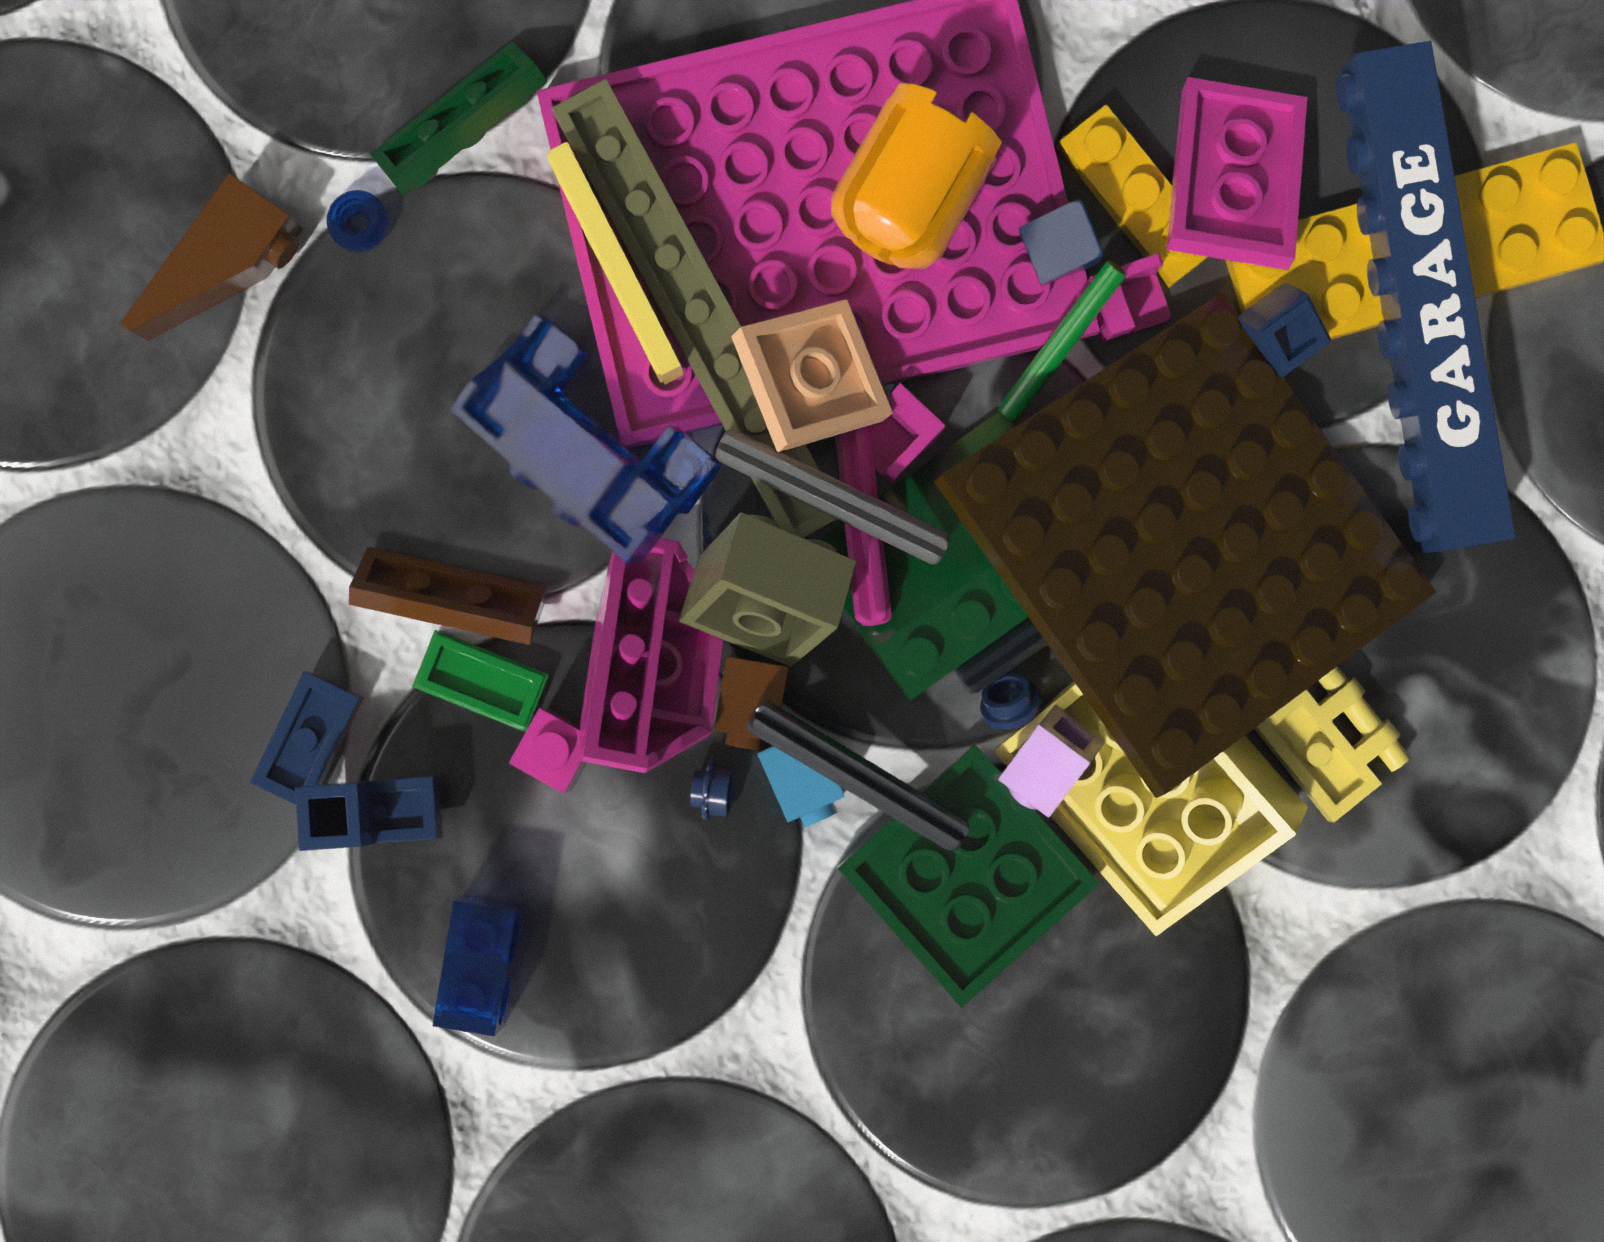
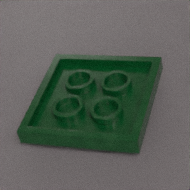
[837,744,1100,1008]

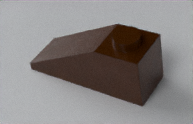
[120,173,303,341]

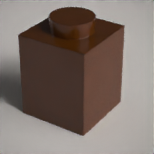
[714,657,788,751]

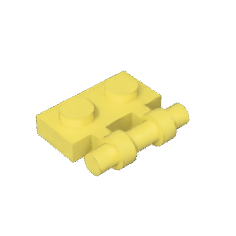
[1254,666,1411,823]

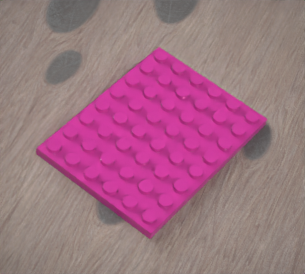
[536,0,1100,449]

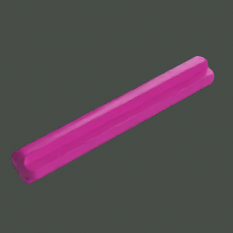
[835,425,892,626]

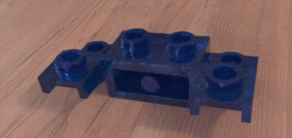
[450,314,723,563]

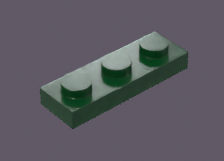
[370,41,548,196]

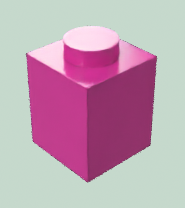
[509,708,587,794]

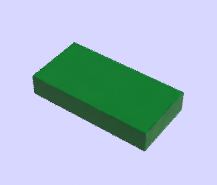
[412,630,551,732]

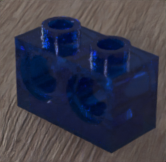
[432,894,525,1037]

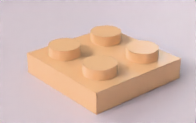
[731,299,893,452]

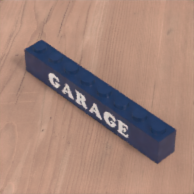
[1336,40,1516,553]

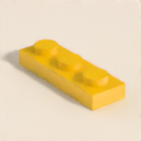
[1056,105,1208,288]

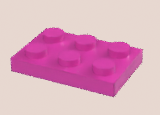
[1166,77,1308,270]

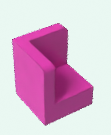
[1087,253,1171,345]
[870,383,945,486]

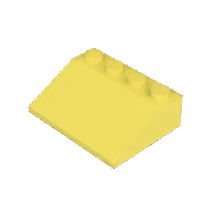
[994,681,1308,936]

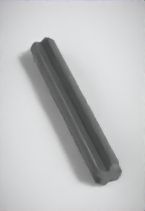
[715,429,950,564]

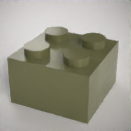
[679,512,856,667]

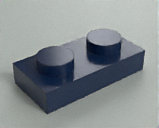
[250,671,364,805]

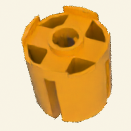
[831,83,1002,269]

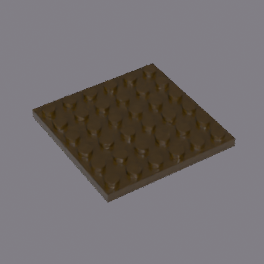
[934,292,1436,798]

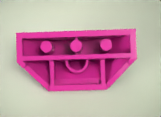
[580,529,723,773]

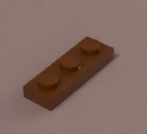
[349,547,547,645]

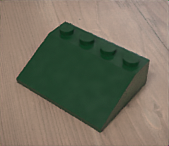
[818,411,1028,700]

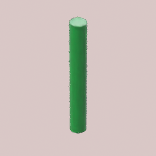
[998,260,1128,422]

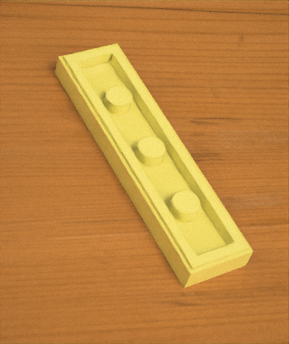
[546,142,684,384]

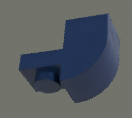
[295,776,443,851]

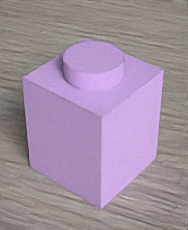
[998,705,1105,818]

